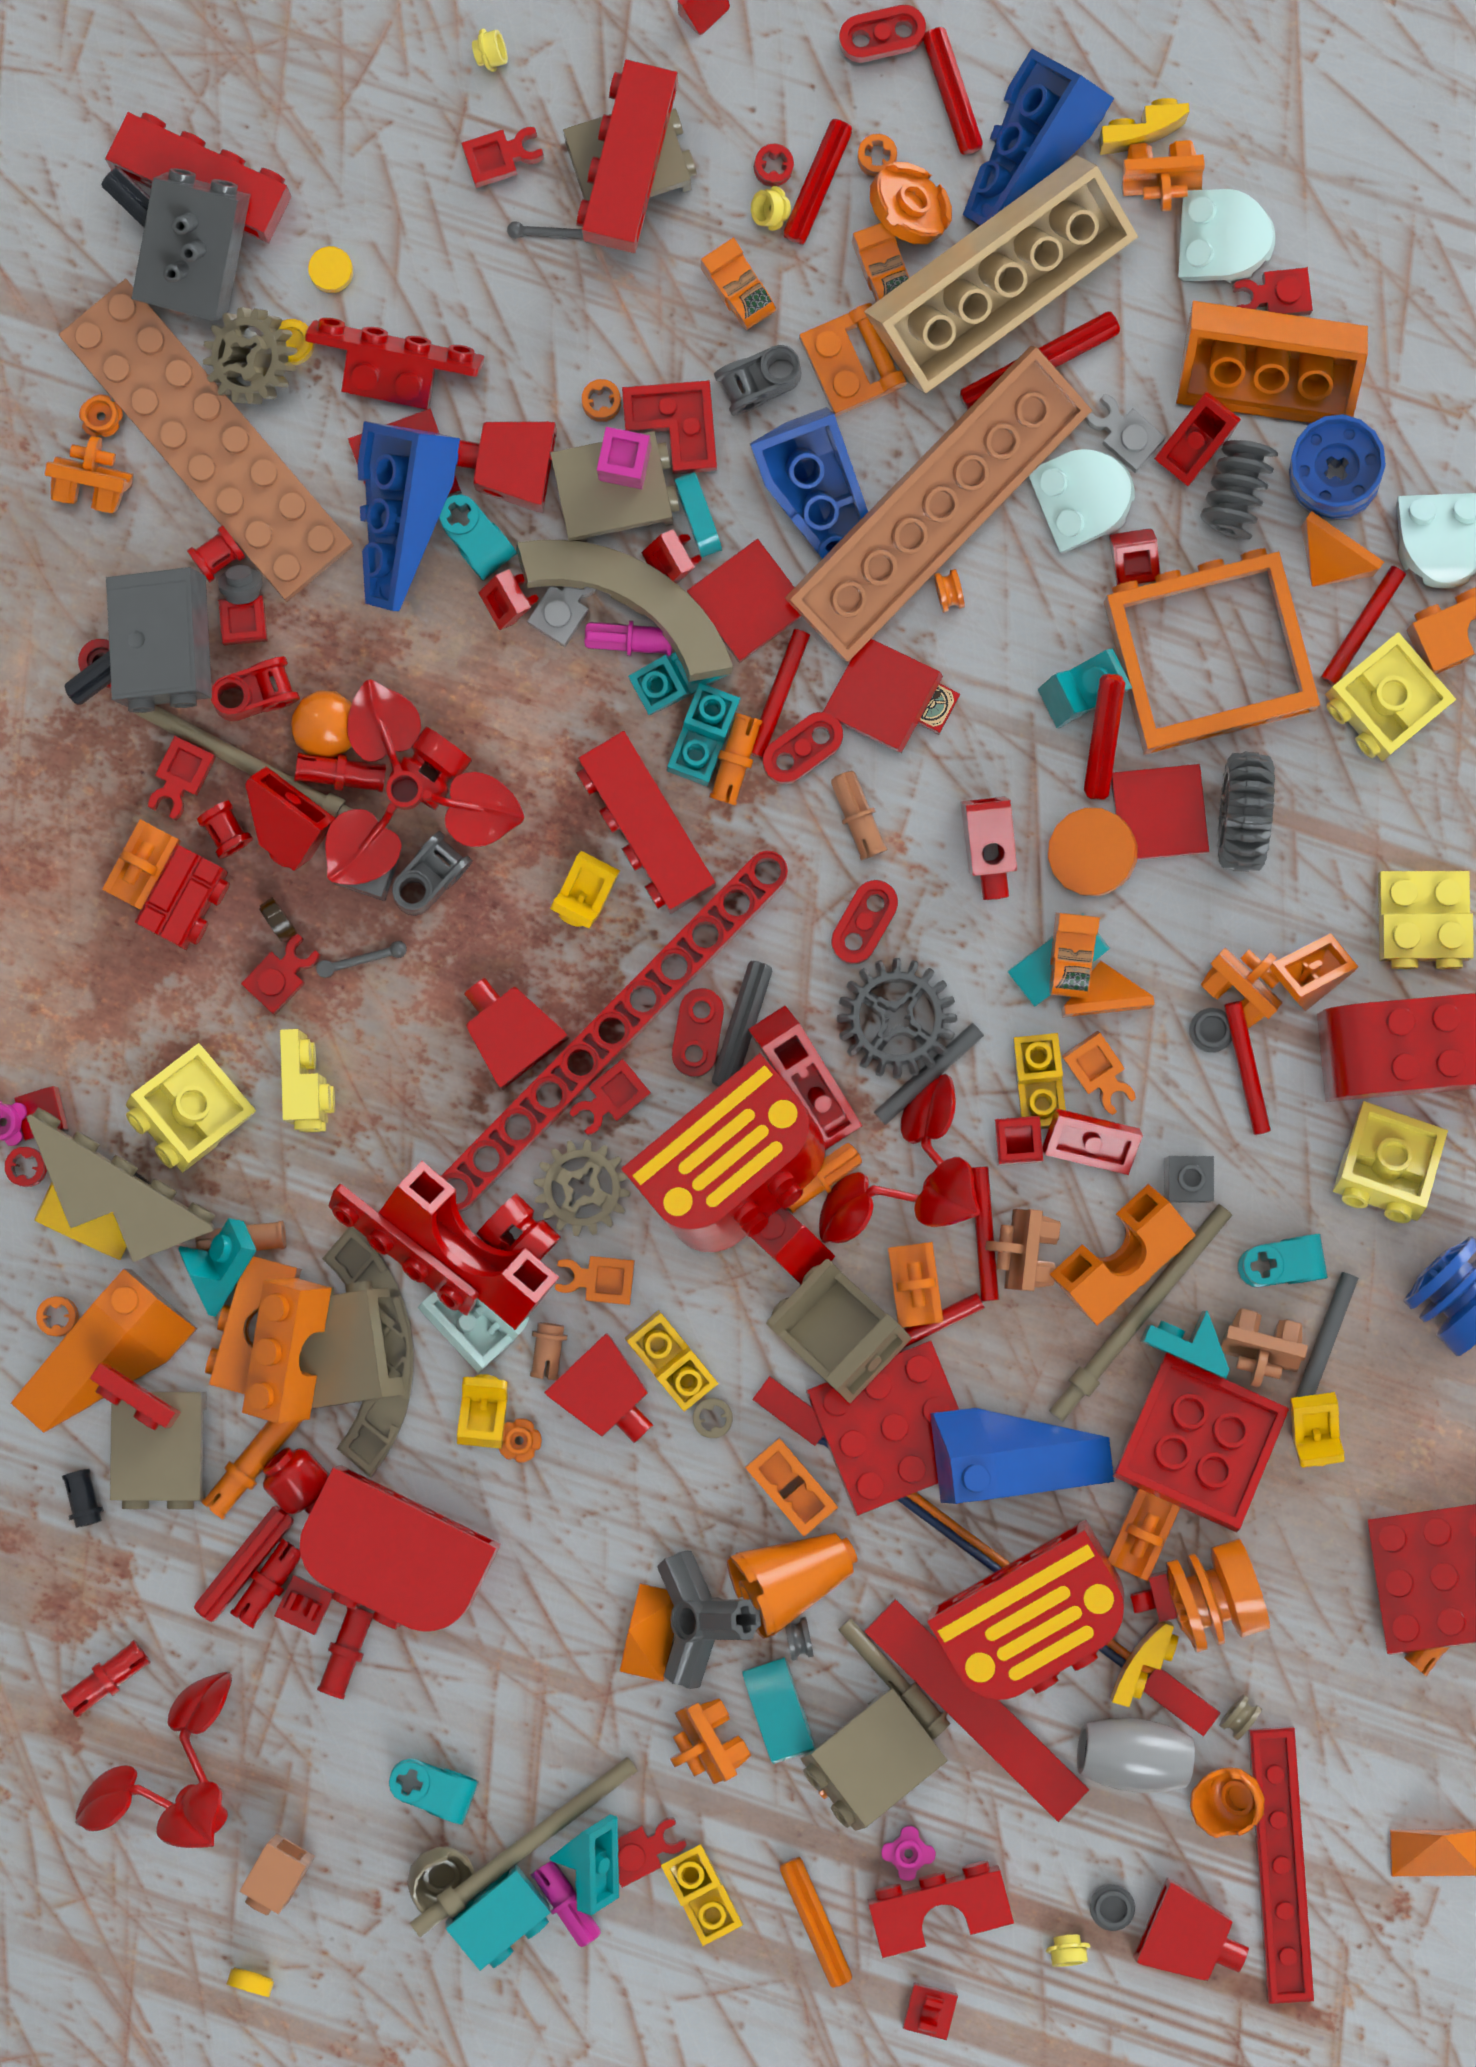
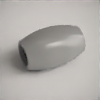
[1077,1718,1195,1793]

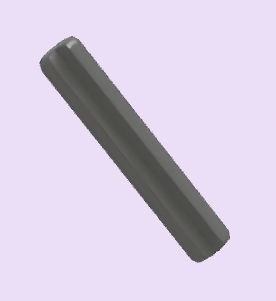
[712,961,772,1087]

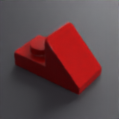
[1154,391,1241,486]
[751,1207,835,1285]

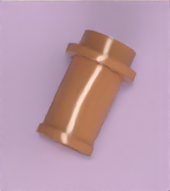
[530,1322,568,1380]

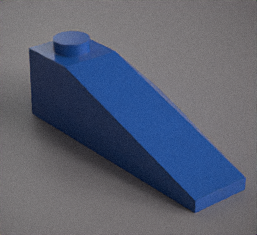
[963,48,1114,226]
[750,407,868,559]
[357,421,460,611]
[930,1408,1115,1504]

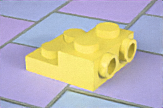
[1325,632,1456,762]
[1378,871,1474,969]
[280,1029,335,1132]
[126,1043,256,1173]
[1333,1101,1448,1223]

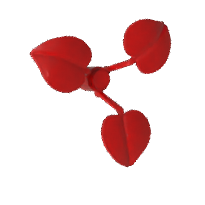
[325,679,524,885]
[819,1074,981,1244]
[75,1672,232,1848]

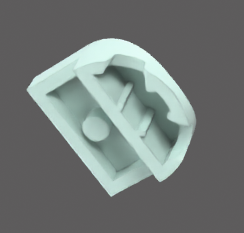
[1178,189,1275,284]
[1029,449,1135,553]
[1396,493,1476,589]
[418,1291,529,1373]

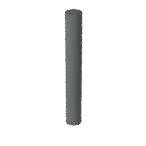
[874,1023,984,1125]
[1295,1272,1359,1397]

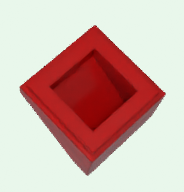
[677,0,730,35]
[1109,529,1160,585]
[14,1086,69,1141]
[995,1116,1044,1166]

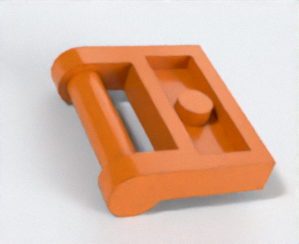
[799,303,907,417]

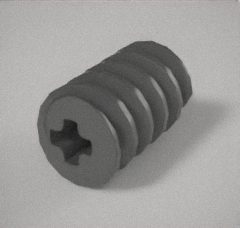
[1200,440,1278,540]

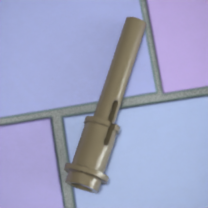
[838,1618,951,1740]

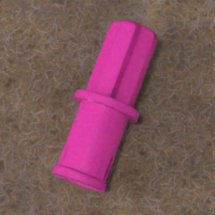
[584,620,672,656]
[530,1861,601,1947]

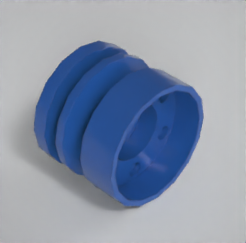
[1289,414,1386,521]
[1404,1236,1476,1356]

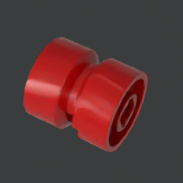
[389,726,472,811]
[476,1193,561,1260]

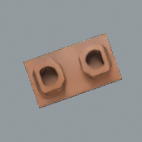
[985,1209,1061,1291]
[1220,1308,1308,1388]

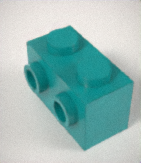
[445,1864,551,1971]

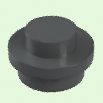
[218,565,263,604]
[1189,1008,1232,1053]
[1090,1885,1135,1931]

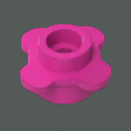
[0,1100,27,1146]
[881,1826,936,1881]

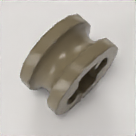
[693,1398,733,1438]
[1219,1694,1262,1740]

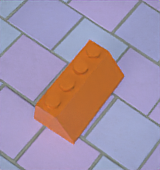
[1176,301,1368,423]

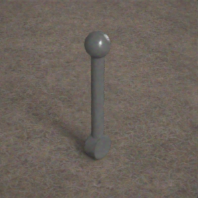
[507,221,591,244]
[316,941,407,978]

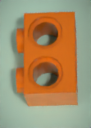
[745,1437,838,1537]

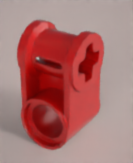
[211,656,300,721]

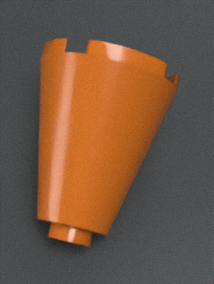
[727,1533,858,1639]

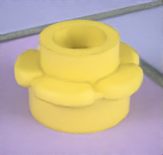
[472,28,508,72]
[751,186,791,231]
[1046,1934,1091,1967]

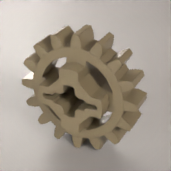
[203,307,297,405]
[533,1139,631,1237]

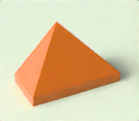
[1301,511,1384,587]
[1269,933,1359,1011]
[1061,960,1155,1018]
[619,1583,674,1682]
[1390,1829,1476,1877]

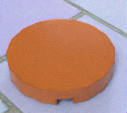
[870,162,952,244]
[1048,808,1138,896]

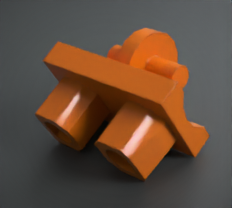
[1122,140,1205,211]
[45,436,134,513]
[102,819,181,910]
[1201,947,1283,1028]
[888,1242,943,1328]
[1108,1488,1181,1581]
[670,1699,751,1784]

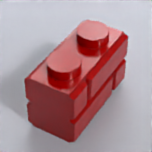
[135,844,230,950]

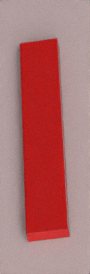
[864,1599,1090,1822]
[1248,1727,1314,2004]

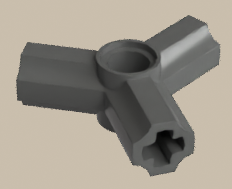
[657,1551,761,1689]

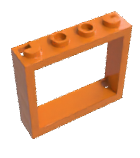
[1104,548,1320,755]

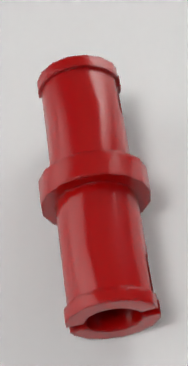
[294,752,386,793]
[230,1538,301,1629]
[317,1607,374,1700]
[61,1640,151,1718]

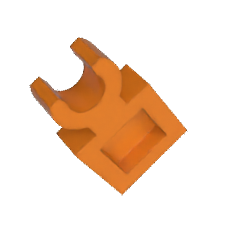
[1062,1031,1136,1115]
[555,1256,635,1305]

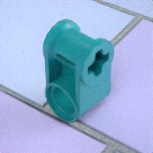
[440,494,517,581]
[1237,1234,1328,1287]
[389,1758,479,1825]

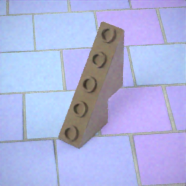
[26,1107,215,1262]

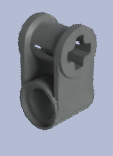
[714,345,802,416]
[392,831,473,916]

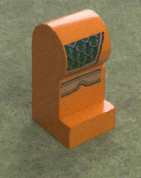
[852,223,909,302]
[701,237,776,330]
[1050,912,1100,999]

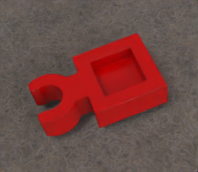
[461,127,544,188]
[1232,267,1313,316]
[148,736,216,821]
[241,934,321,1015]
[569,1059,651,1136]
[618,1817,687,1888]

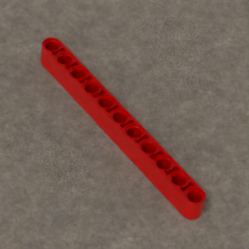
[441,850,788,1212]

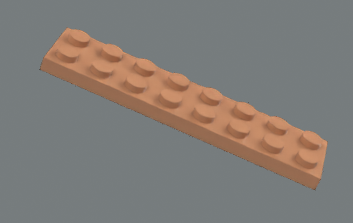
[58,278,354,602]
[785,346,1092,662]

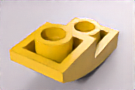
[1099,98,1190,155]
[1013,1033,1066,1129]
[34,1182,127,1260]
[625,1310,719,1412]
[1110,1621,1179,1707]
[661,1844,744,1946]

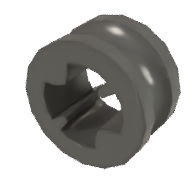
[785,1617,814,1661]

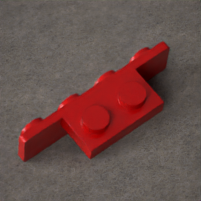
[305,318,485,410]
[328,1184,479,1316]

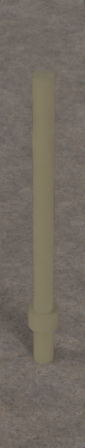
[134,705,353,818]
[1049,1204,1232,1422]
[409,1757,638,1937]

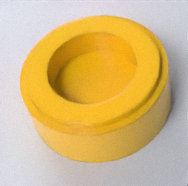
[308,246,353,293]
[278,319,315,365]
[226,1967,274,1997]

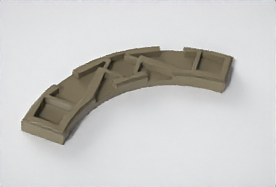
[516,540,733,682]
[322,1227,414,1477]

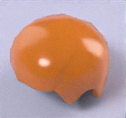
[291,690,352,758]
[1190,1767,1265,1838]

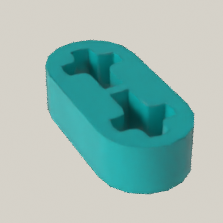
[674,472,722,558]

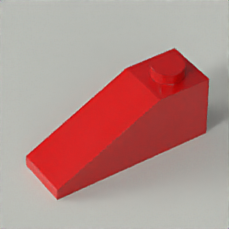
[748,1005,862,1150]

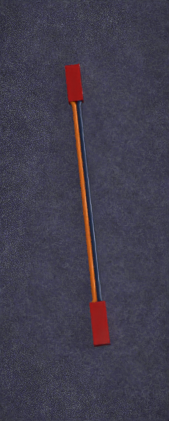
[752,1376,1221,1737]

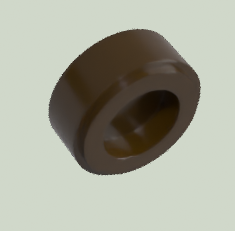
[259,897,298,942]

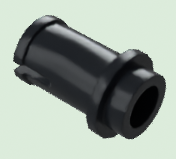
[62,1469,104,1528]

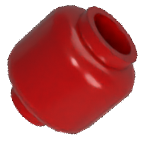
[263,1447,329,1515]

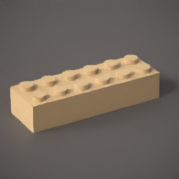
[864,155,1138,394]

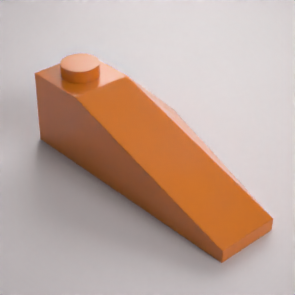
[11,1268,197,1433]

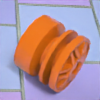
[1166,1538,1270,1653]

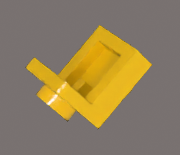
[550,851,620,928]
[457,1374,508,1449]
[1290,1392,1345,1468]

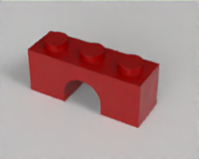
[867,1861,1014,1958]

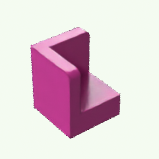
[597,427,651,490]

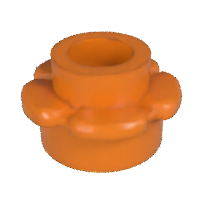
[79,394,123,437]
[498,1418,542,1463]

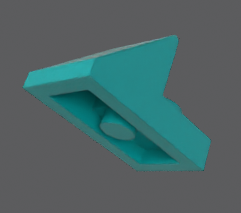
[1038,648,1132,728]
[178,1218,257,1317]
[1140,1311,1230,1378]
[550,1814,619,1916]

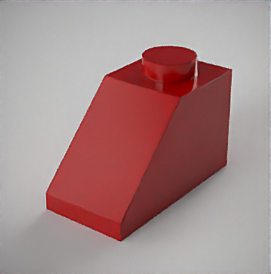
[245,766,335,871]

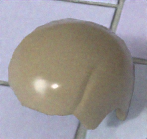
[407,1847,475,1913]

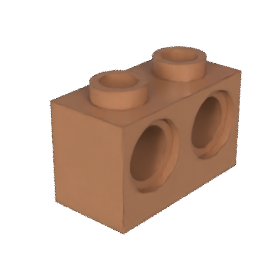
[239,1834,315,1915]

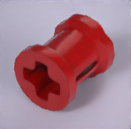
[187,525,245,583]
[197,800,253,859]

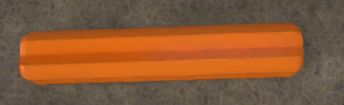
[780,1857,852,1988]

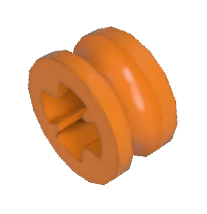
[857,134,897,178]
[582,379,621,422]
[934,569,965,613]
[36,1296,79,1337]

